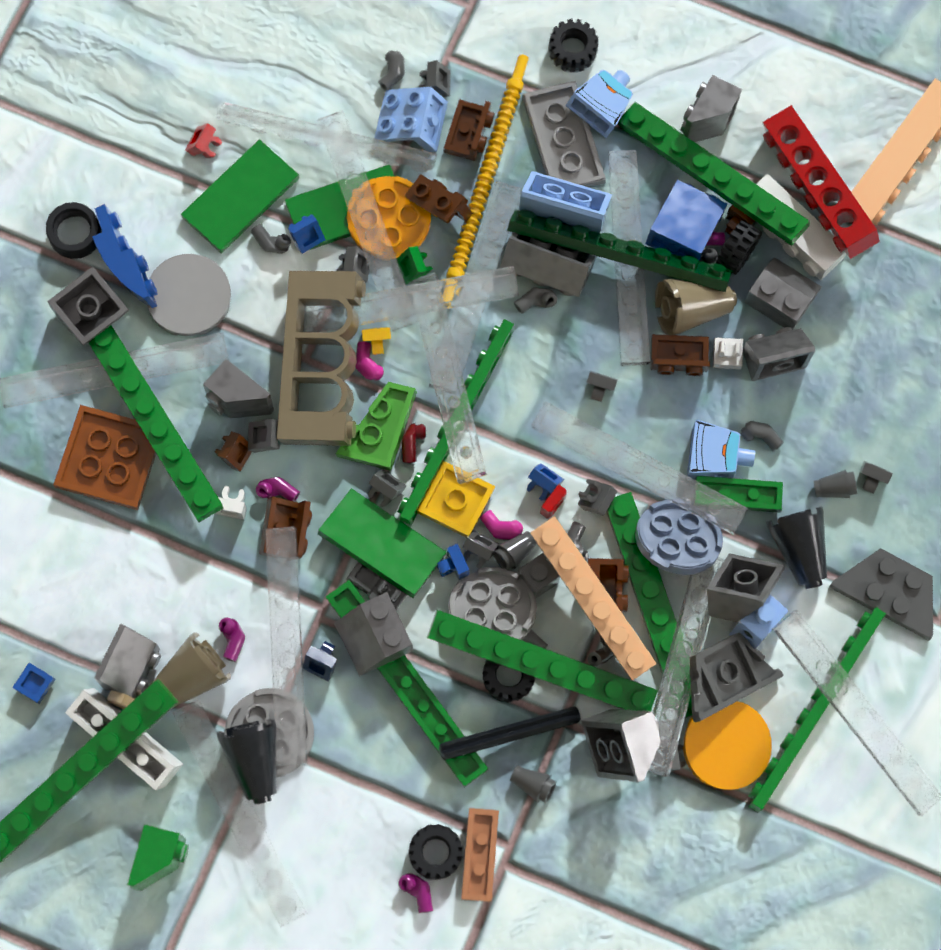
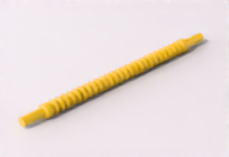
[441,54,529,307]

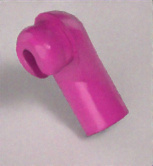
[355,342,384,380]
[480,510,523,540]

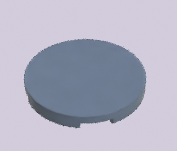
[635,500,723,575]

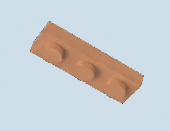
[461,808,499,902]

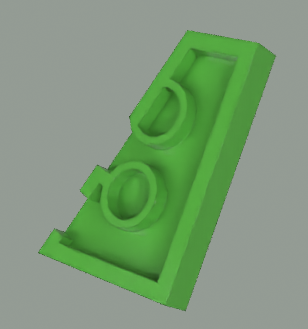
[335,382,417,471]

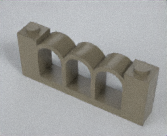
[277,271,366,446]

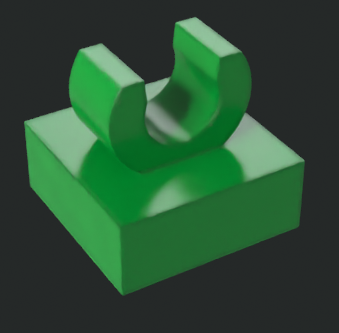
[395,246,433,285]

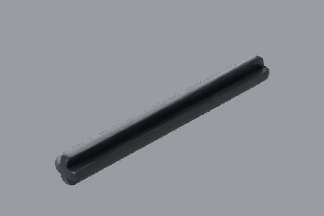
[439,706,581,760]

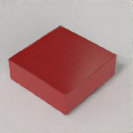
[540,484,567,519]

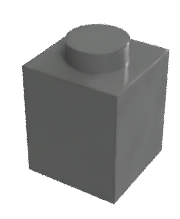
[519,553,560,598]

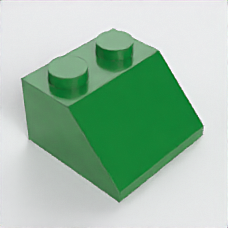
[127,824,189,891]

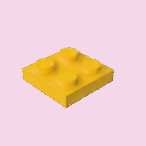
[417,461,495,538]

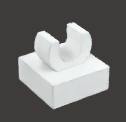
[713,338,743,369]
[216,486,247,520]

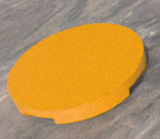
[347,176,431,260]
[683,701,772,790]

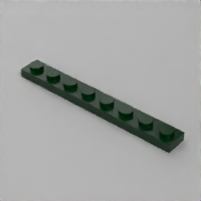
[507,210,732,292]

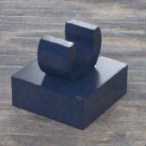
[302,641,337,681]

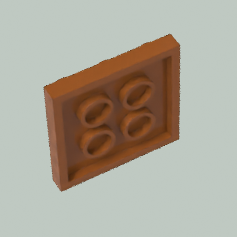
[53,405,156,510]

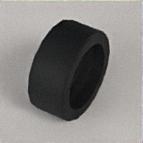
[46,202,101,259]

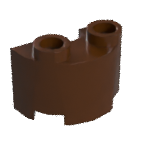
[587,558,629,612]

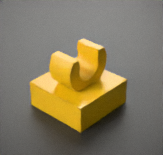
[362,327,391,355]

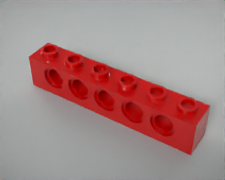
[762,105,880,259]

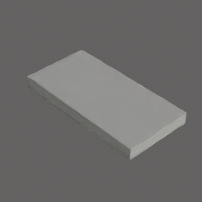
[522,81,606,187]

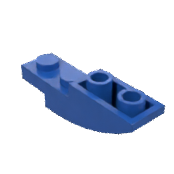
[92,204,158,308]

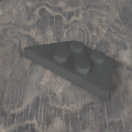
[829,548,933,641]
[689,633,784,723]

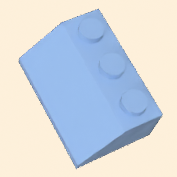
[519,171,612,233]

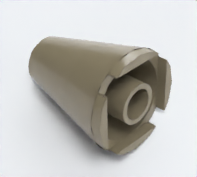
[655,279,737,335]
[149,632,231,707]

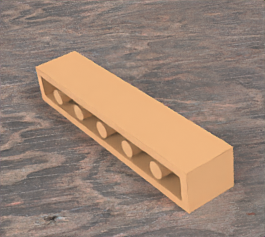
[852,78,941,226]
[530,516,657,681]

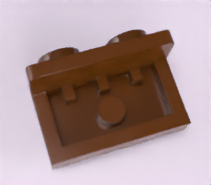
[443,99,495,161]
[405,174,473,223]
[650,334,710,376]
[259,496,312,562]

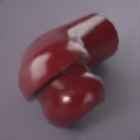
[402,423,426,463]

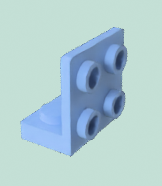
[374,87,448,152]

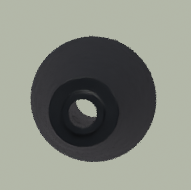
[766,506,827,589]
[216,718,276,805]

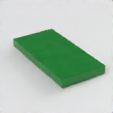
[181,139,300,254]
[285,164,395,251]
[317,488,446,598]

